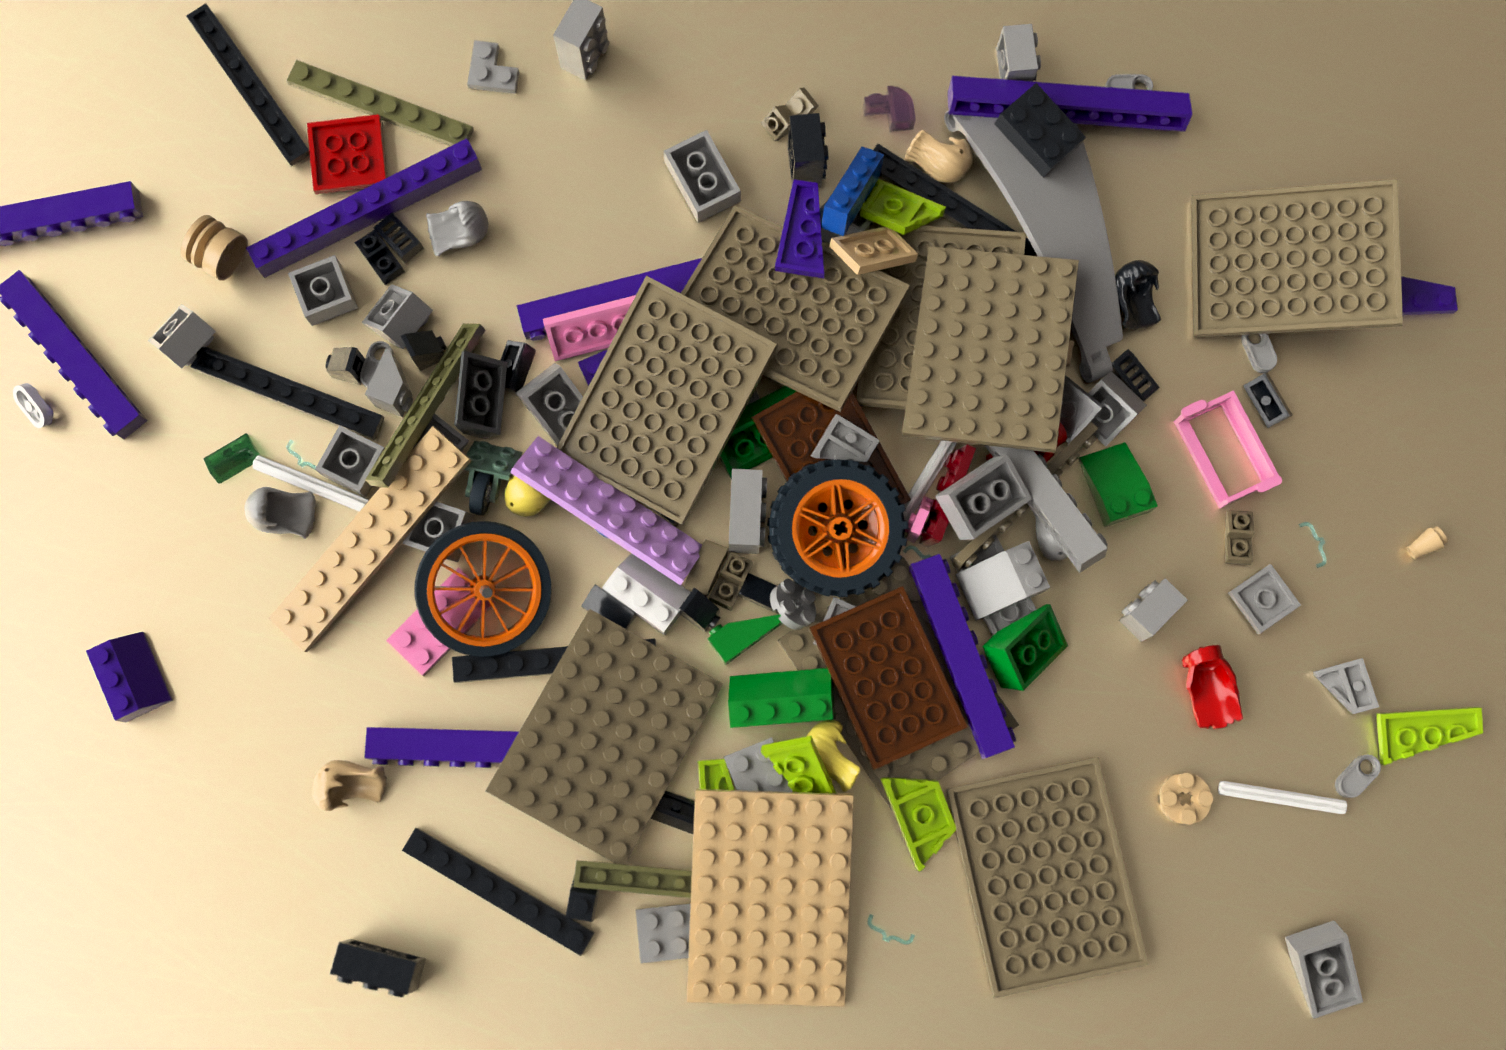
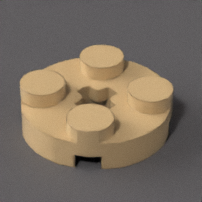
[1159,773,1213,825]

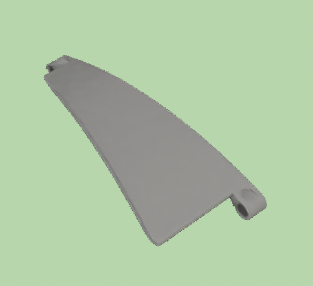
[944,111,1123,383]

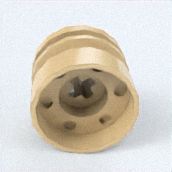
[180,215,248,280]

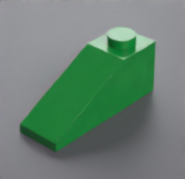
[707,614,783,665]

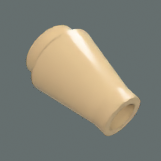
[1406,526,1448,560]

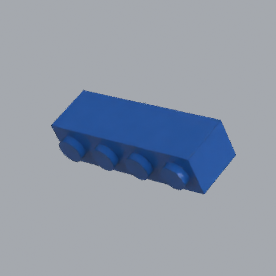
[821,146,884,236]

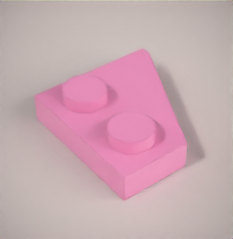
[905,496,932,544]

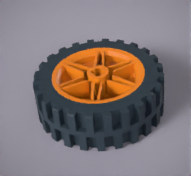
[767,459,909,597]

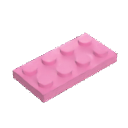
[543,295,636,361]
[386,567,495,676]

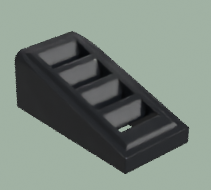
[373,212,424,263]
[1112,349,1160,402]

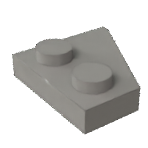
[811,414,880,462]
[1313,658,1379,714]

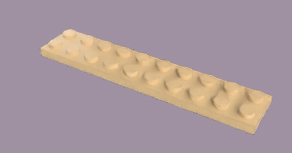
[268,426,472,652]

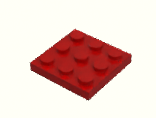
[307,114,387,194]

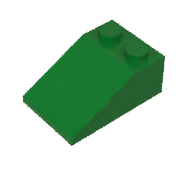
[1078,442,1158,527]
[982,604,1068,691]

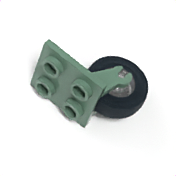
[464,441,523,516]

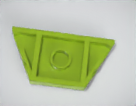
[860,179,946,235]
[881,777,956,872]

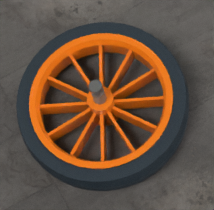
[414,521,551,657]

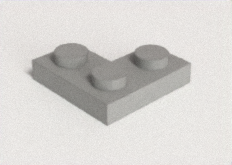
[467,40,519,94]

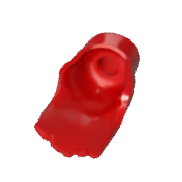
[1182,645,1243,729]

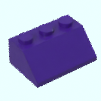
[86,632,173,723]

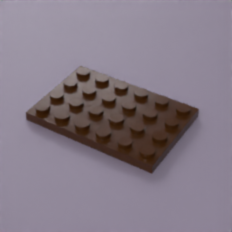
[751,392,911,549]
[809,586,967,770]

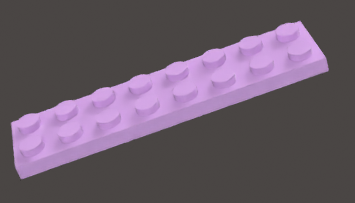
[510,436,702,585]

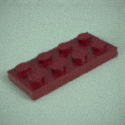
[919,445,976,547]

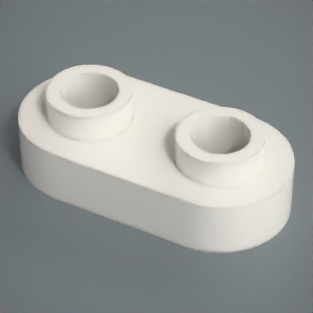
[13,383,54,428]

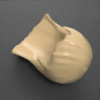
[905,130,973,183]
[312,760,387,811]

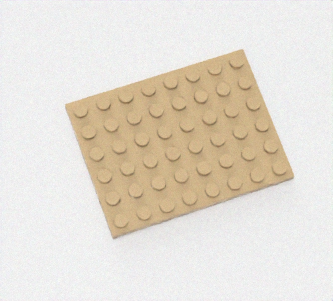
[687,789,853,1007]

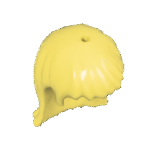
[504,475,551,517]
[807,720,860,792]

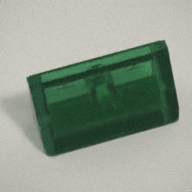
[203,433,261,484]

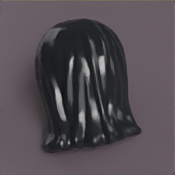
[1115,260,1161,330]

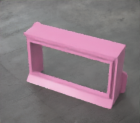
[1173,390,1282,509]

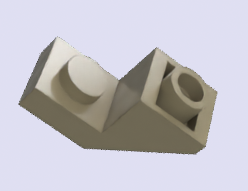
[761,88,819,141]

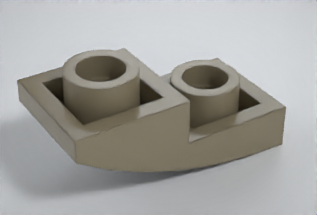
[1225,510,1254,565]
[684,539,729,597]
[709,552,753,611]

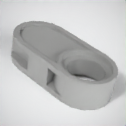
[1104,74,1153,90]
[1241,334,1278,373]
[360,341,394,388]
[1335,754,1381,798]

